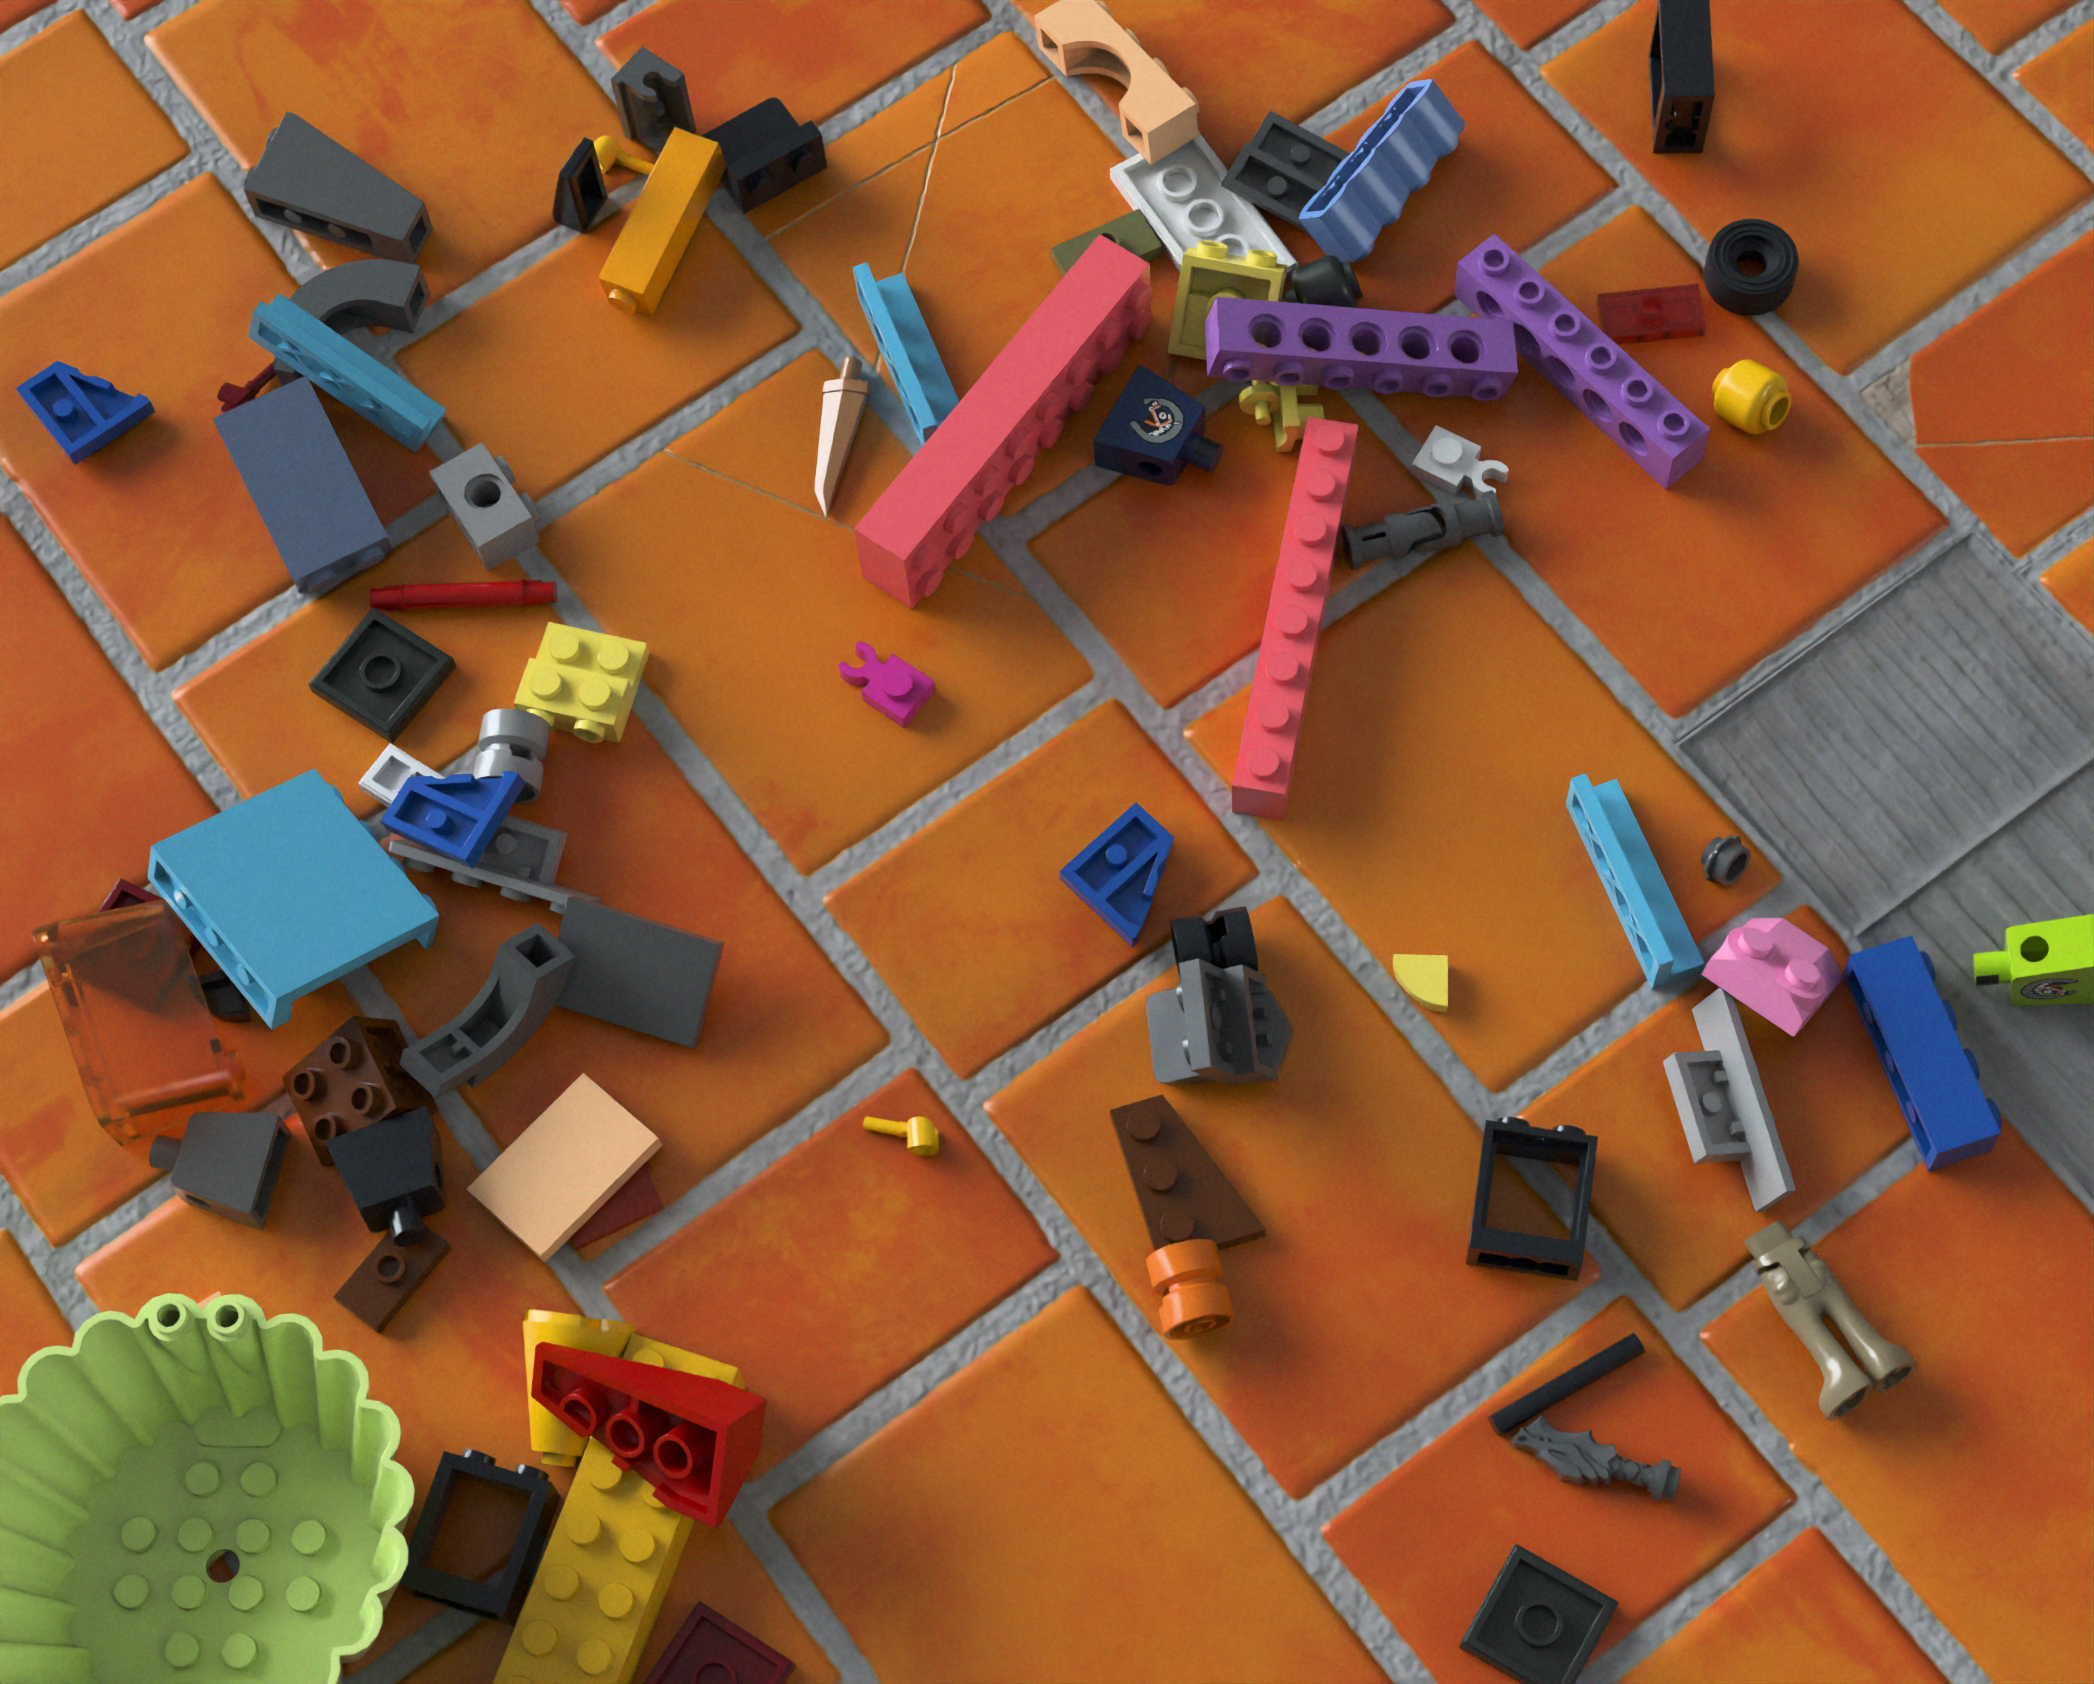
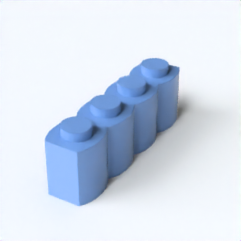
[1298,79,1466,262]

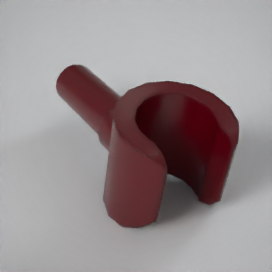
[217,362,277,412]

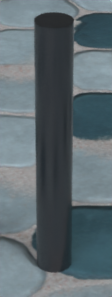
[1488,1333,1645,1437]

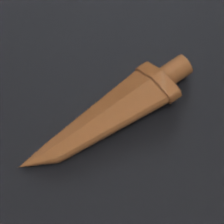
[814,357,872,519]

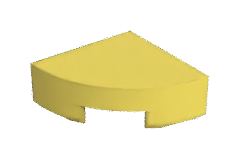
[1393,954,1448,1013]

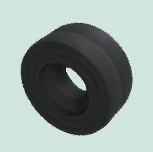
[1703,219,1799,316]

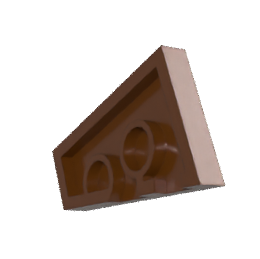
[1110,1095,1266,1252]

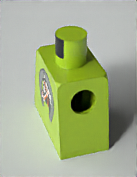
[1972,914,2094,1006]

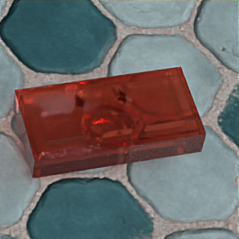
[1596,284,1706,345]

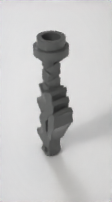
[1511,1414,1682,1503]

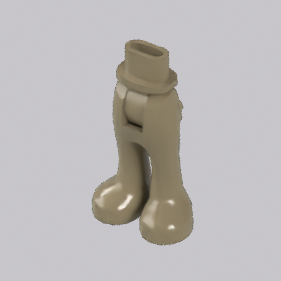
[1744,1220,1918,1421]

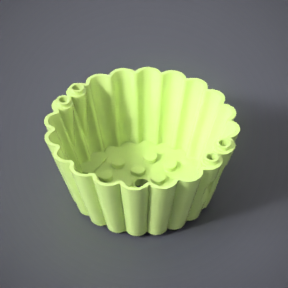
[0,1293,415,1684]

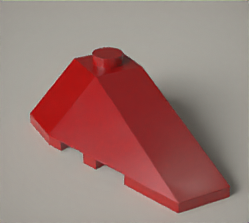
[531,1341,767,1528]

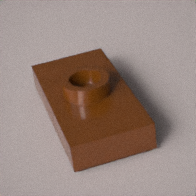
[333,1225,451,1334]

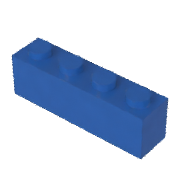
[1842,935,2002,1171]

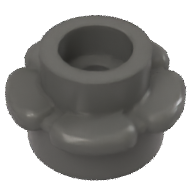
[1701,835,1751,886]

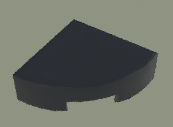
[186,970,251,1023]

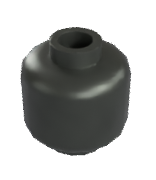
[1285,255,1363,308]

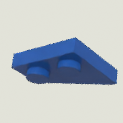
[16,361,155,465]
[380,771,526,869]
[1059,802,1174,947]

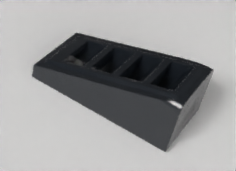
[552,137,608,233]

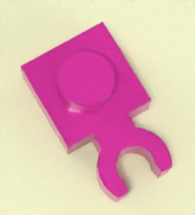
[838,642,936,728]

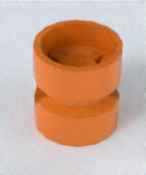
[1146,1239,1235,1340]

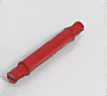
[369,579,558,612]

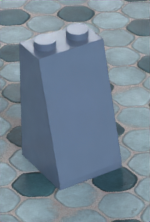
[212,375,392,592]

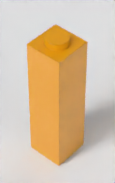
[598,127,727,316]

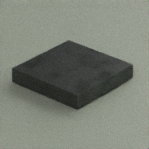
[308,607,456,744]
[1459,1543,1619,1684]

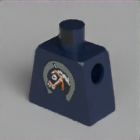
[1093,365,1223,486]

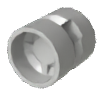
[473,708,550,804]

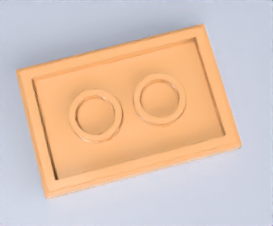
[466,1073,662,1263]

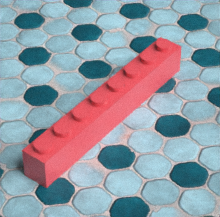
[1232,417,1358,821]

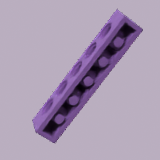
[1454,233,1710,490]
[1204,297,1518,401]

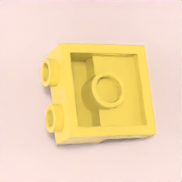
[1167,240,1288,360]
[513,622,650,743]

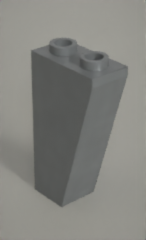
[243,111,433,264]

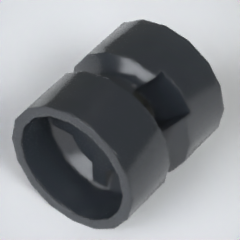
[1170,906,1258,981]

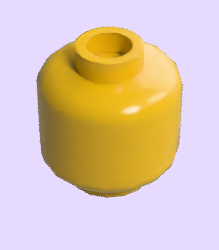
[1712,359,1792,435]

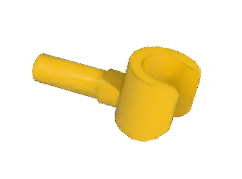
[594,135,655,176]
[863,1116,939,1156]

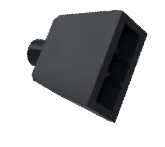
[325,1106,446,1247]

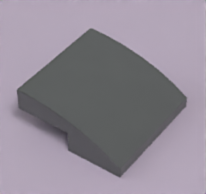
[1221,111,1350,233]

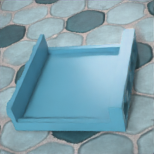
[147,768,439,1030]

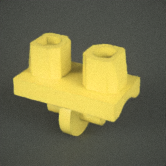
[1239,380,1325,452]

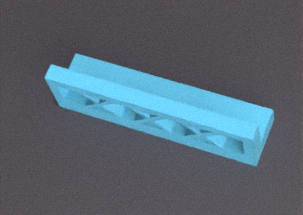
[853,262,959,447]
[248,293,447,454]
[1566,773,1705,990]

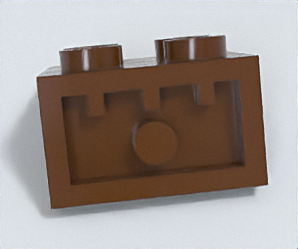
[283,1016,439,1166]

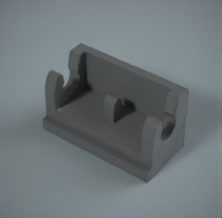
[610,46,696,153]

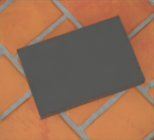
[555,896,724,1048]

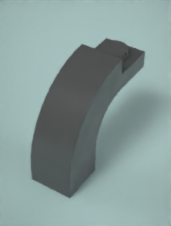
[274,259,430,386]
[400,922,576,1099]

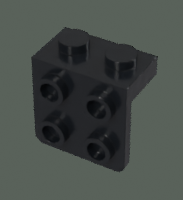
[701,98,827,214]

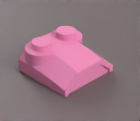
[1701,918,1843,1037]

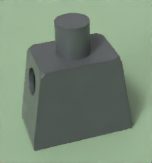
[149,1112,291,1230]

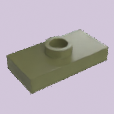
[1051,209,1162,277]

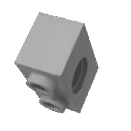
[429,442,541,571]

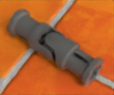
[1341,490,1504,570]

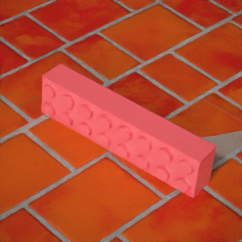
[854,234,1153,609]

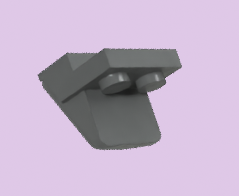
[1146,959,1293,1086]

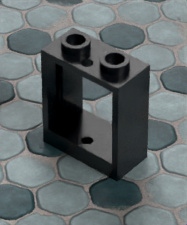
[1648,0,1715,153]
[1466,1117,1598,1281]
[398,1449,561,1627]

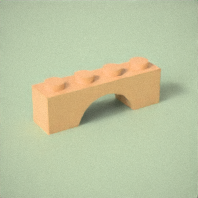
[1034,0,1200,165]

